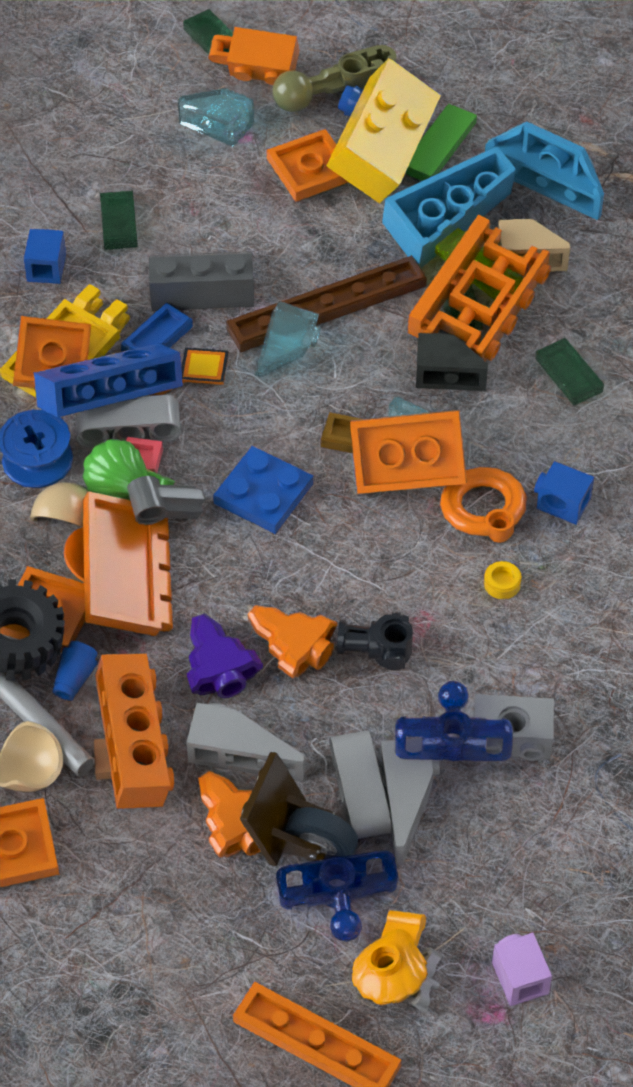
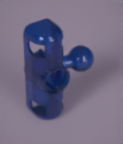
[394,680,513,761]
[276,850,398,942]

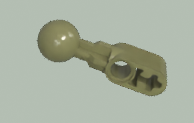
[272,45,397,112]

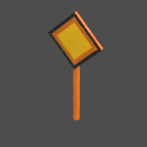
[148,347,229,396]

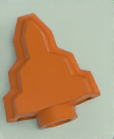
[247,605,338,678]
[198,771,260,858]

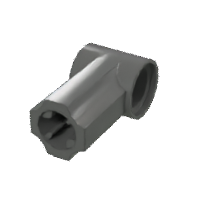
[127,476,204,525]

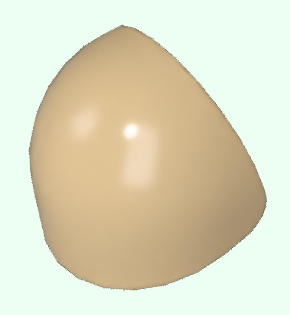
[30,482,88,527]
[0,721,63,792]

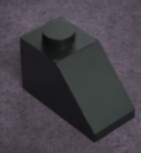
[416,333,488,391]

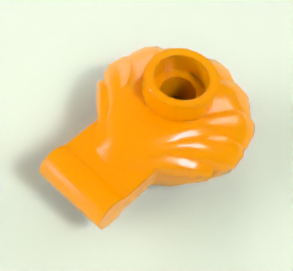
[352,910,428,1005]

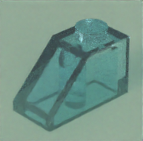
[178,88,254,147]
[255,301,321,377]

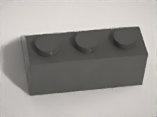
[149,251,254,311]

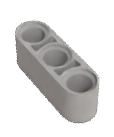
[76,395,181,448]
[329,730,392,839]

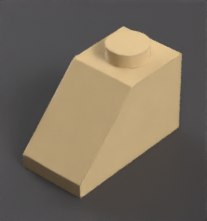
[498,219,570,273]

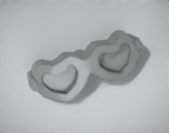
[407,947,442,1013]

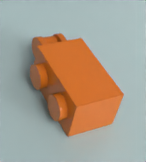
[208,27,300,85]

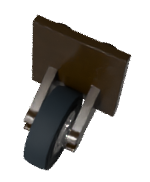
[240,752,358,866]

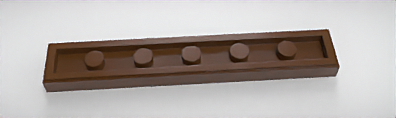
[226,255,427,353]

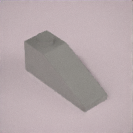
[186,703,305,782]
[380,737,440,865]

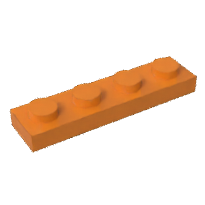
[233,981,402,1087]

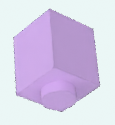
[492,933,552,1006]

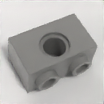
[472,694,554,761]

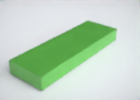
[405,103,477,181]

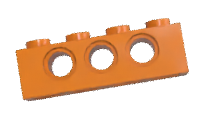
[95,653,174,809]

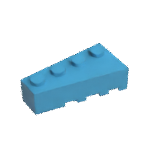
[382,146,516,268]

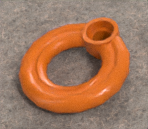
[440,467,527,543]

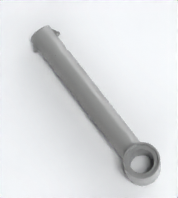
[0,672,95,776]

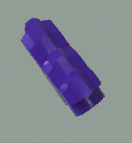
[186,613,263,698]

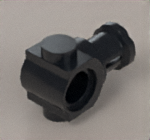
[337,613,413,670]

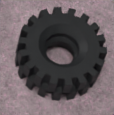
[0,579,65,681]

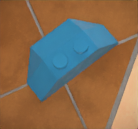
[485,121,604,220]

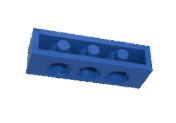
[34,343,183,417]

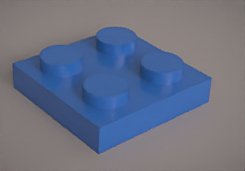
[213,446,313,534]

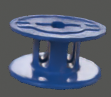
[0,409,74,488]

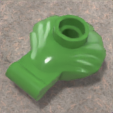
[83,439,175,500]

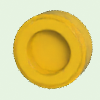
[484,561,522,599]

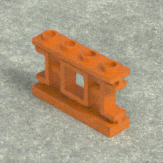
[408,214,552,361]

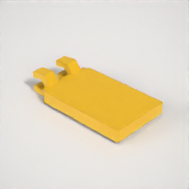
[0,284,130,398]

